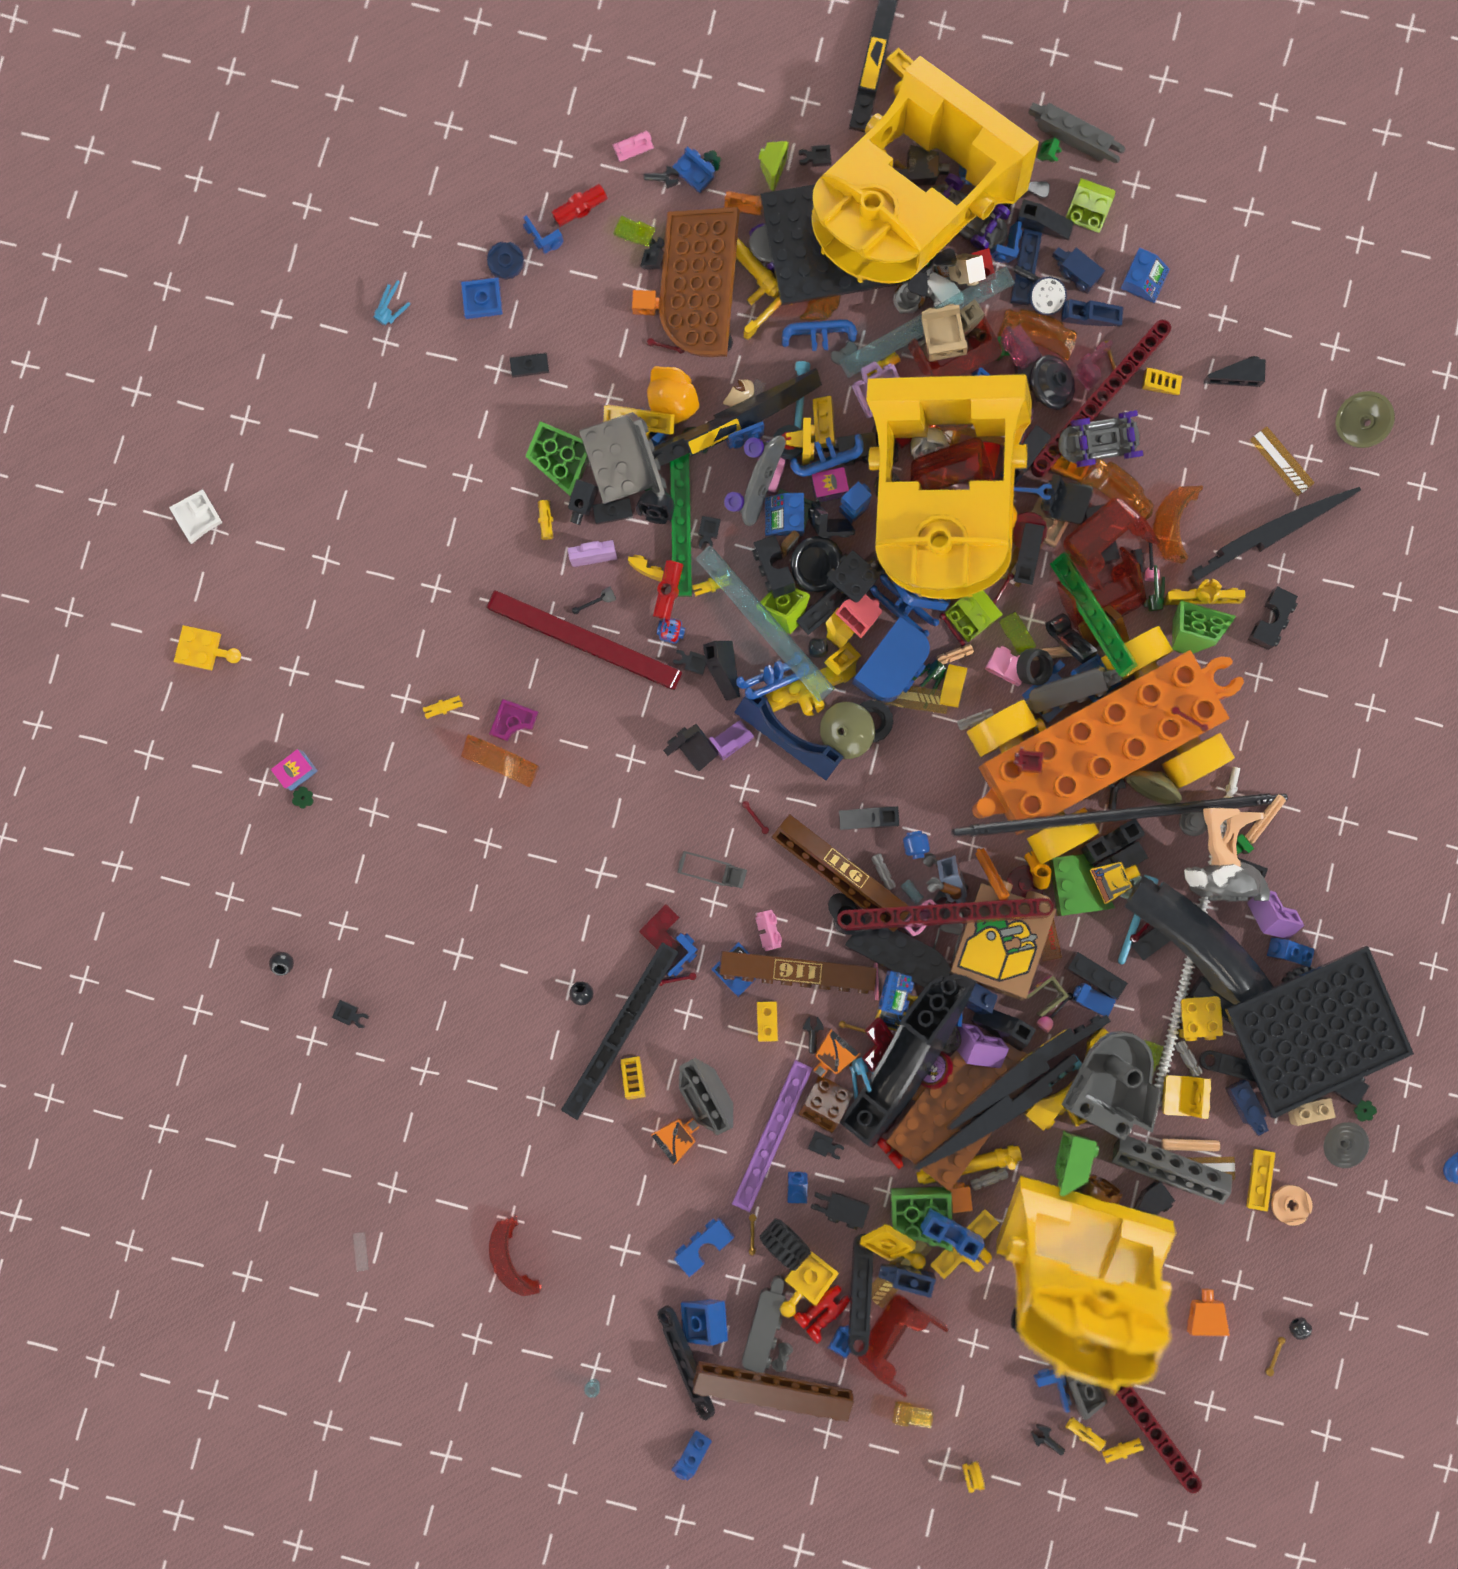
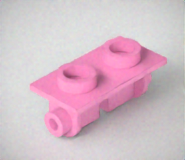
[613,131,654,162]
[755,910,782,951]

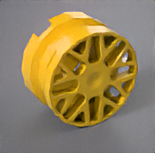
[962,1461,985,1493]

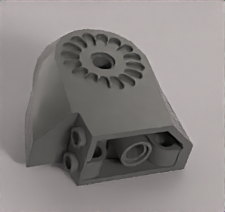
[1061,1031,1161,1141]

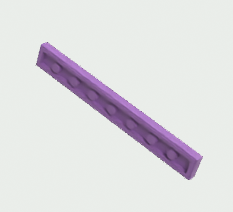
[732,1060,813,1212]

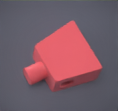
[835,594,882,638]

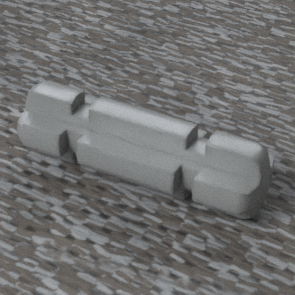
[957,708,994,730]
[871,854,896,890]
[1175,1040,1202,1077]
[970,1168,1009,1191]

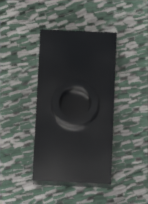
[510,353,550,378]
[592,498,633,525]

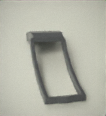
[677,851,747,889]
[933,910,964,969]

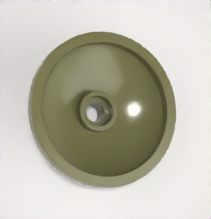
[1335,391,1395,448]
[820,702,875,759]
[1126,770,1182,804]

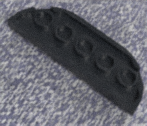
[845,928,951,988]

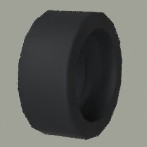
[1016,648,1053,686]

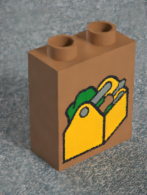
[949,880,1056,1001]

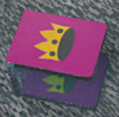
[810,467,849,503]

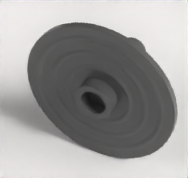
[1324,1122,1369,1168]

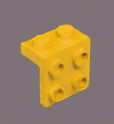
[1178,996,1223,1041]
[1162,1075,1211,1119]

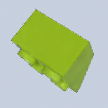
[1066,178,1116,233]
[945,590,1003,642]

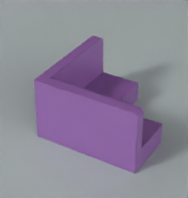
[709,720,754,760]
[1247,891,1304,939]
[952,1023,1009,1068]

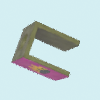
[1026,975,1069,1017]

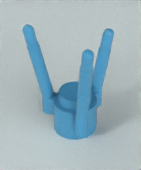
[373,280,411,326]
[849,1057,873,1099]

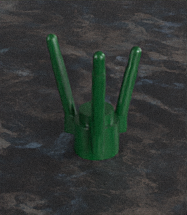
[1134,565,1165,611]
[912,660,946,709]

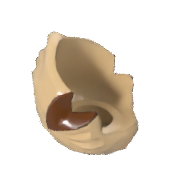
[723,379,754,407]

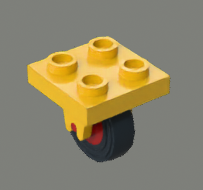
[773,418,815,466]

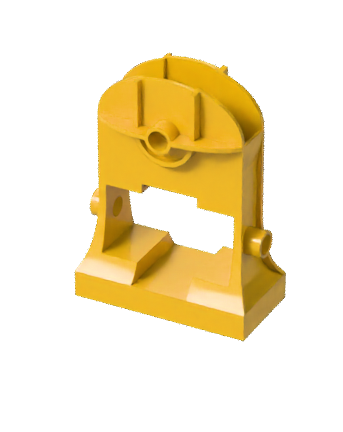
[812,56,1039,283]
[867,375,1032,599]
[996,1176,1176,1393]

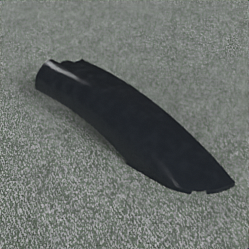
[1124,875,1274,1005]
[840,974,977,1148]

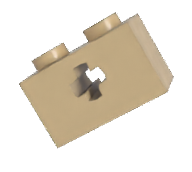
[948,253,986,286]
[1288,1096,1336,1126]

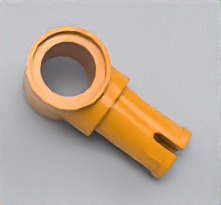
[1024,851,1051,889]

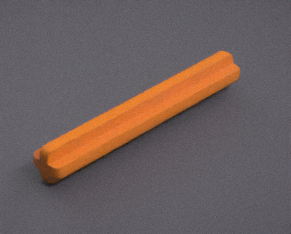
[975,848,1010,901]

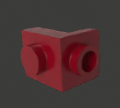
[1014,747,1044,774]

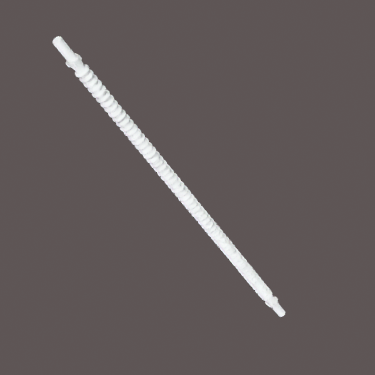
[1154,767,1240,1125]

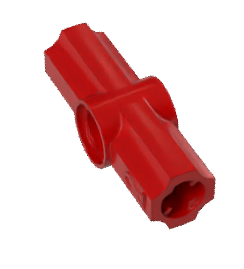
[551,184,608,227]
[653,560,683,620]

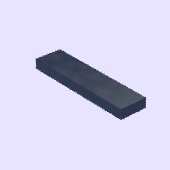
[1010,229,1042,306]

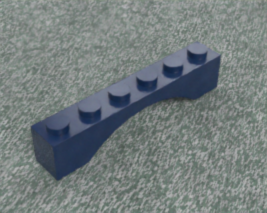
[734,689,844,781]

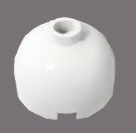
[910,427,949,463]

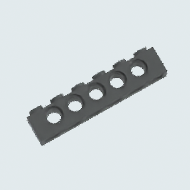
[1112,1136,1232,1205]

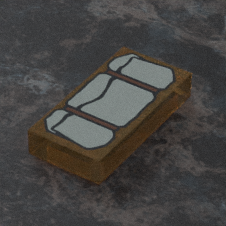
[781,530,800,557]

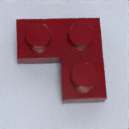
[639,904,680,950]
[862,1017,894,1073]

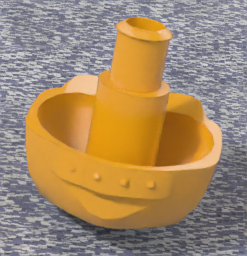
[647,366,699,424]

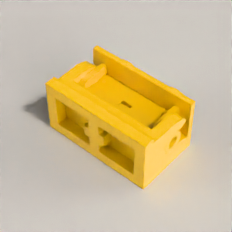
[757,1001,778,1042]

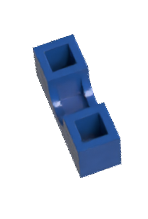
[839,481,872,524]
[921,1209,985,1262]
[674,1218,734,1277]

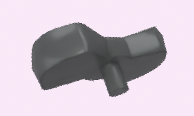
[831,341,858,365]
[771,1342,793,1372]

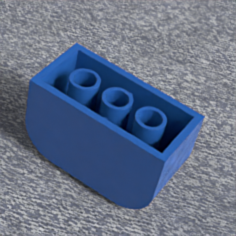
[852,617,930,703]

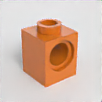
[632,290,660,315]
[950,1182,973,1213]

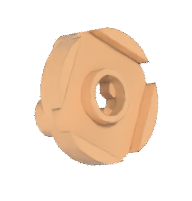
[1271,1185,1312,1226]

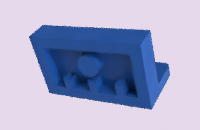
[672,146,715,193]

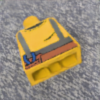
[1090,862,1140,904]

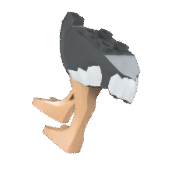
[1184,808,1270,902]

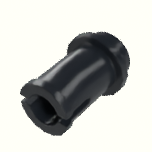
[1129,549,1145,574]

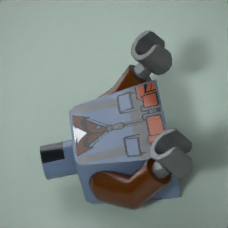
[923,853,967,903]

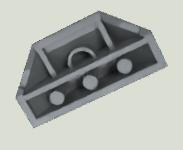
[679,1058,733,1135]

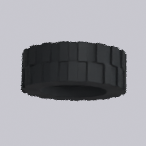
[860,700,894,743]

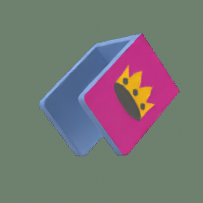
[271,749,318,791]

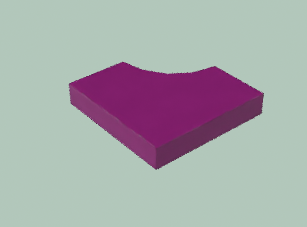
[489,699,539,741]

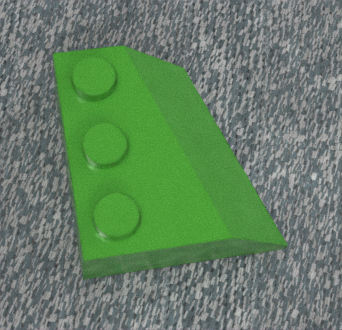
[525,421,589,497]
[1172,600,1236,654]
[1049,854,1115,916]
[1054,1131,1099,1196]
[890,1187,953,1252]

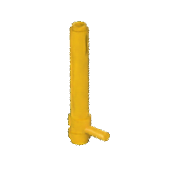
[736,238,779,306]
[916,1145,1022,1185]

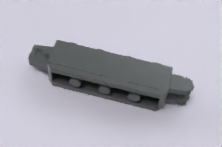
[1028,102,1125,163]
[1024,666,1123,714]
[742,1275,788,1373]

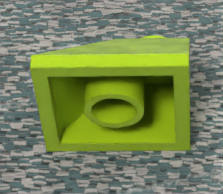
[758,141,789,191]
[757,588,810,634]

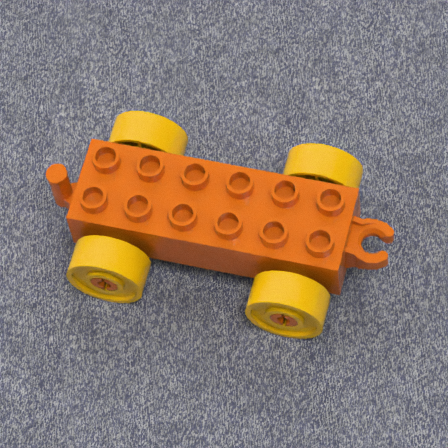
[967,626,1244,864]

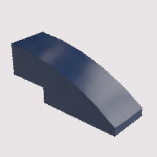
[1061,299,1123,326]

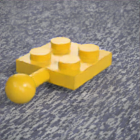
[174,625,241,671]
[860,1224,926,1269]
[780,1250,839,1317]

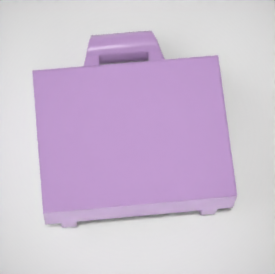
[852,361,900,418]
[568,540,617,567]

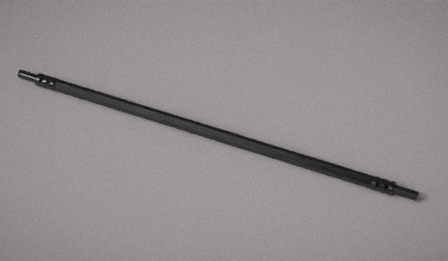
[951,793,1288,837]

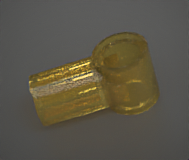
[892,1401,933,1429]

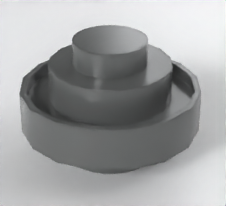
[1179,812,1207,836]

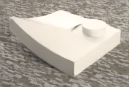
[169,489,223,544]

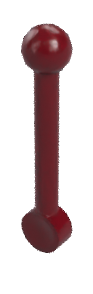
[647,338,685,354]
[993,573,1015,604]
[939,613,965,647]
[1171,706,1209,732]
[742,801,769,834]
[1130,923,1150,942]
[659,973,696,986]

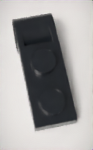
[1045,613,1098,664]
[1131,928,1171,961]

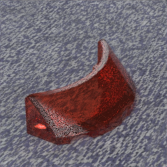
[489,1214,542,1297]

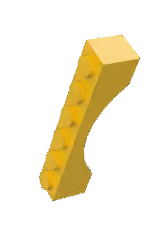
[1023,1027,1109,1131]

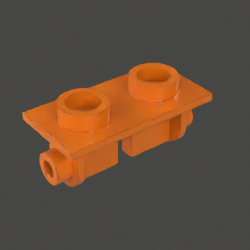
[724,191,762,216]

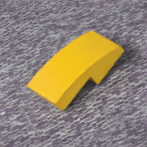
[628,555,664,581]
[939,664,967,708]

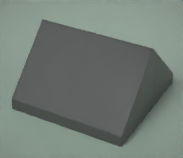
[1064,1374,1108,1420]

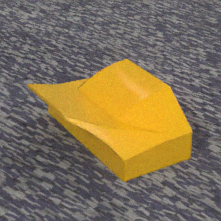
[825,607,854,649]
[824,642,861,683]

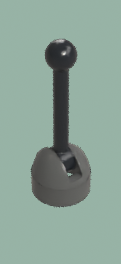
[572,586,617,614]

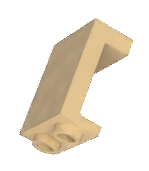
[921,304,968,362]

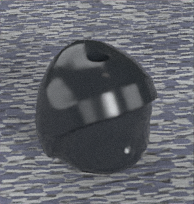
[808,638,828,658]
[1289,1317,1312,1340]

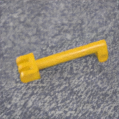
[744,296,793,340]

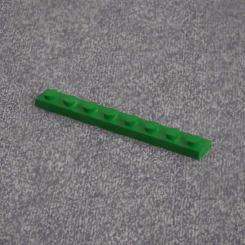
[670,453,692,597]
[1050,552,1138,677]

